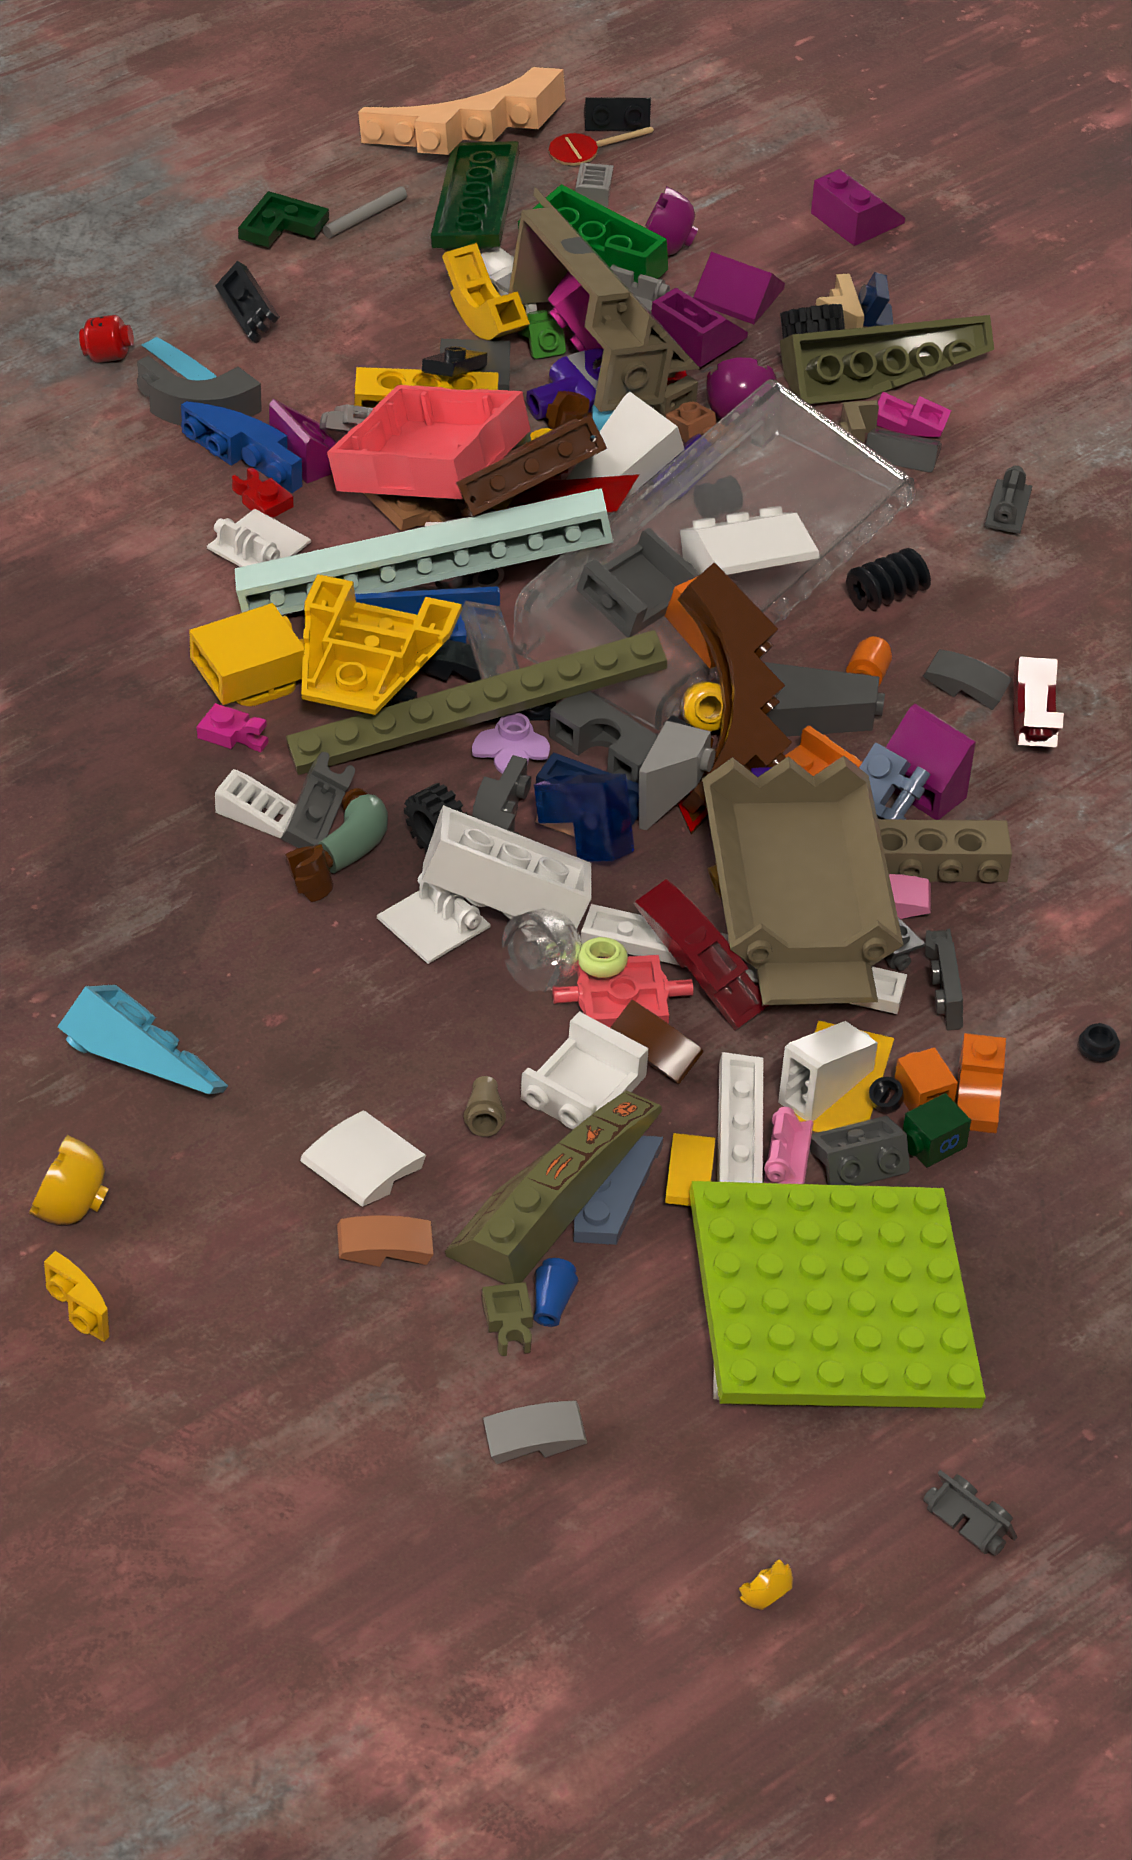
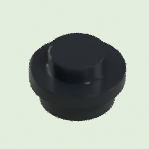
[1078,1023,1120,1062]

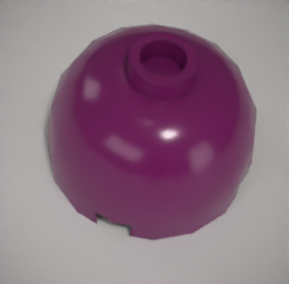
[645,186,698,256]
[706,357,777,426]

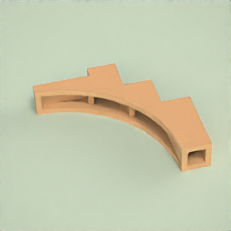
[358,67,566,155]

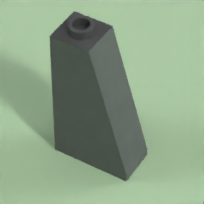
[764,662,885,736]

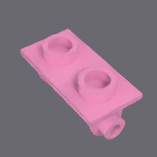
[764,1107,813,1184]

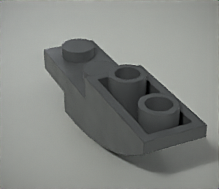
[472,755,532,835]

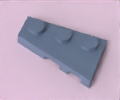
[573,1136,663,1245]

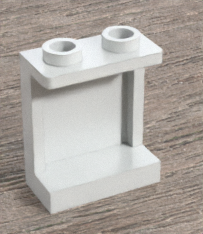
[521,1011,649,1129]

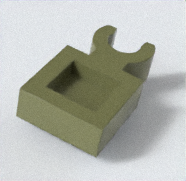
[482,1282,533,1356]

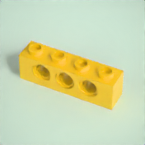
[354,367,499,416]

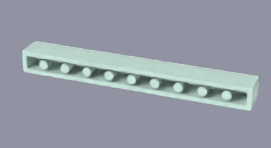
[235,488,614,615]

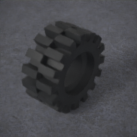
[780,304,845,339]
[404,783,468,854]

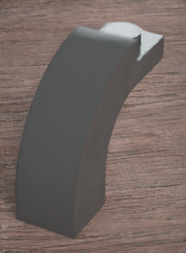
[137,355,262,426]

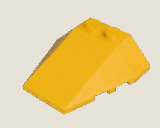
[301,574,462,715]

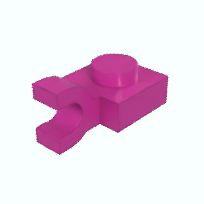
[196,703,269,752]

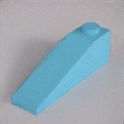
[58,985,228,1094]

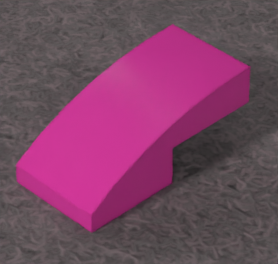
[877,392,952,437]

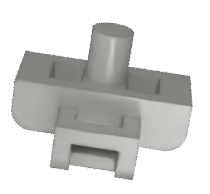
[319,404,373,436]

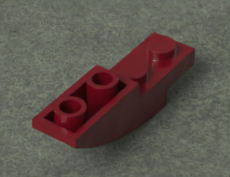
[633,879,769,1031]

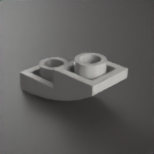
[483,1401,587,1464]

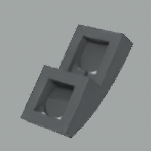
[923,649,1012,710]

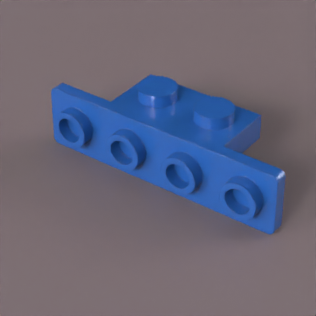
[355,586,500,643]

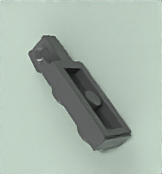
[925,929,963,1030]

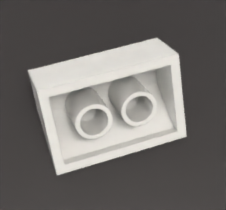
[680,506,820,575]

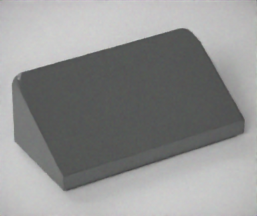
[864,428,942,472]

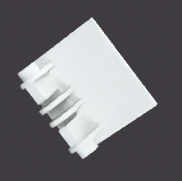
[207,509,311,567]
[377,873,491,964]

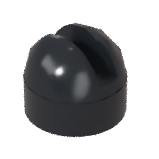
[869,1077,904,1114]

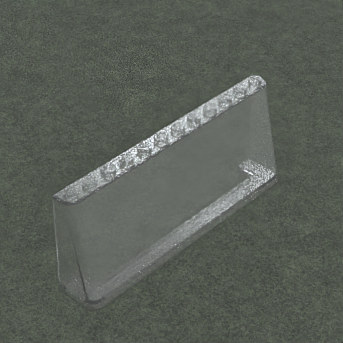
[513,379,916,731]

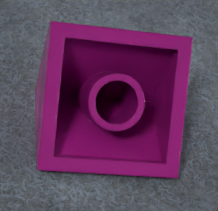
[693,252,785,325]
[269,399,337,484]

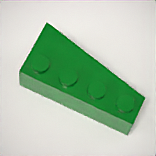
[518,184,668,283]

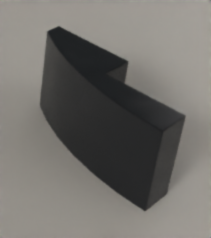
[421,640,500,682]

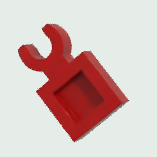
[232,467,294,518]

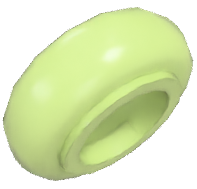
[577,937,628,978]

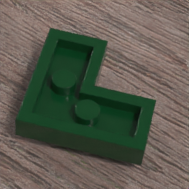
[238,191,329,248]

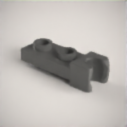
[281,752,355,848]

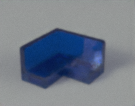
[534,773,634,862]

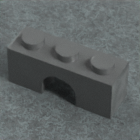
[549,691,658,783]

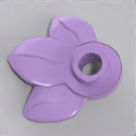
[472,712,550,774]

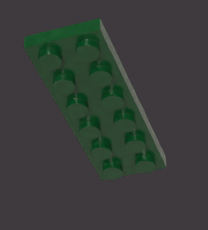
[431,141,520,251]

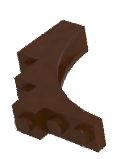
[677,562,792,815]

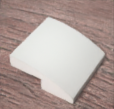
[300,1110,426,1207]

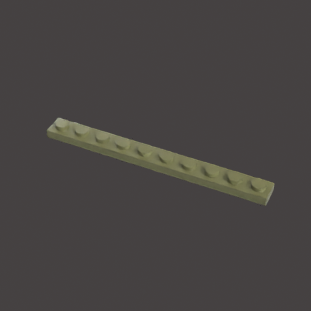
[286,630,667,775]

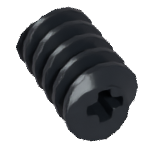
[846,548,931,611]

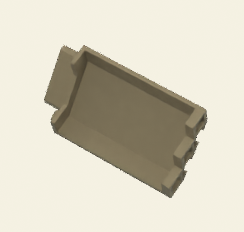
[702,756,904,1005]

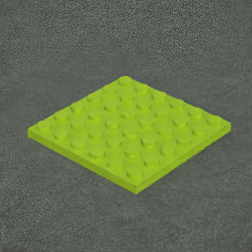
[689,1181,986,1408]

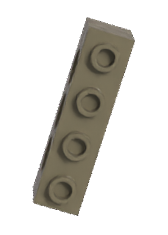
[878,819,1012,882]

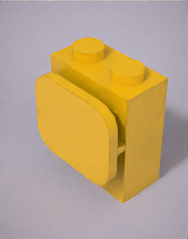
[189,603,304,706]

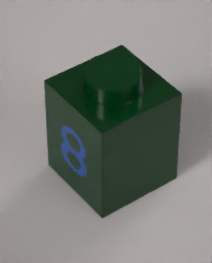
[903,1093,971,1168]

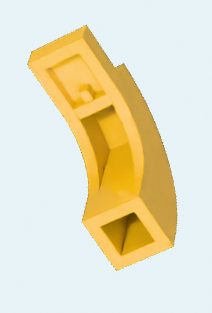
[442,243,530,340]

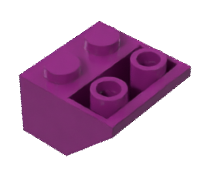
[651,288,748,367]
[885,704,976,820]

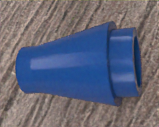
[534,1258,579,1327]

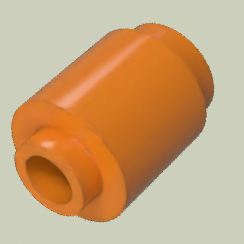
[846,636,892,687]

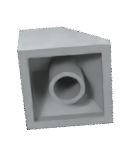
[639,721,715,830]

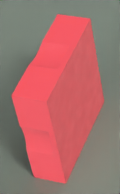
[327,385,531,500]

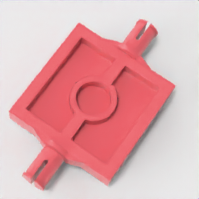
[552,955,693,1028]

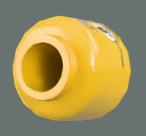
[680,681,723,732]

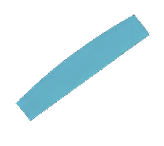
[141,337,217,380]

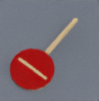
[549,127,654,166]

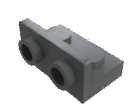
[810,1116,910,1186]

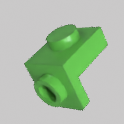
[518,310,566,359]

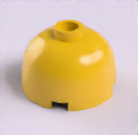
[29,1135,109,1225]

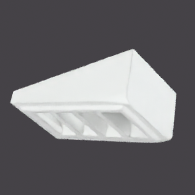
[215,769,295,838]

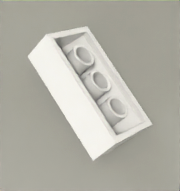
[422,805,591,938]

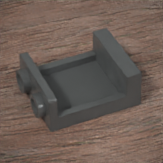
[576,527,699,637]

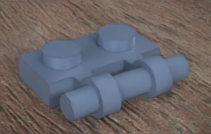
[859,742,931,820]

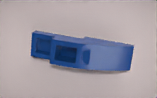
[181,401,302,493]

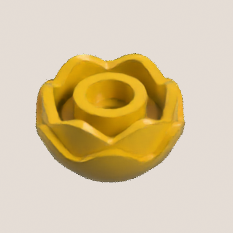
[739,1559,793,1610]

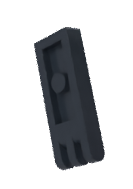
[215,261,280,343]

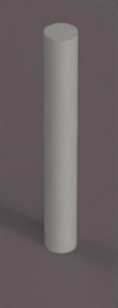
[323,186,407,238]

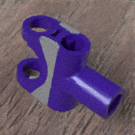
[526,348,604,420]

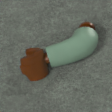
[285,788,388,902]

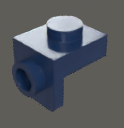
[858,272,894,327]

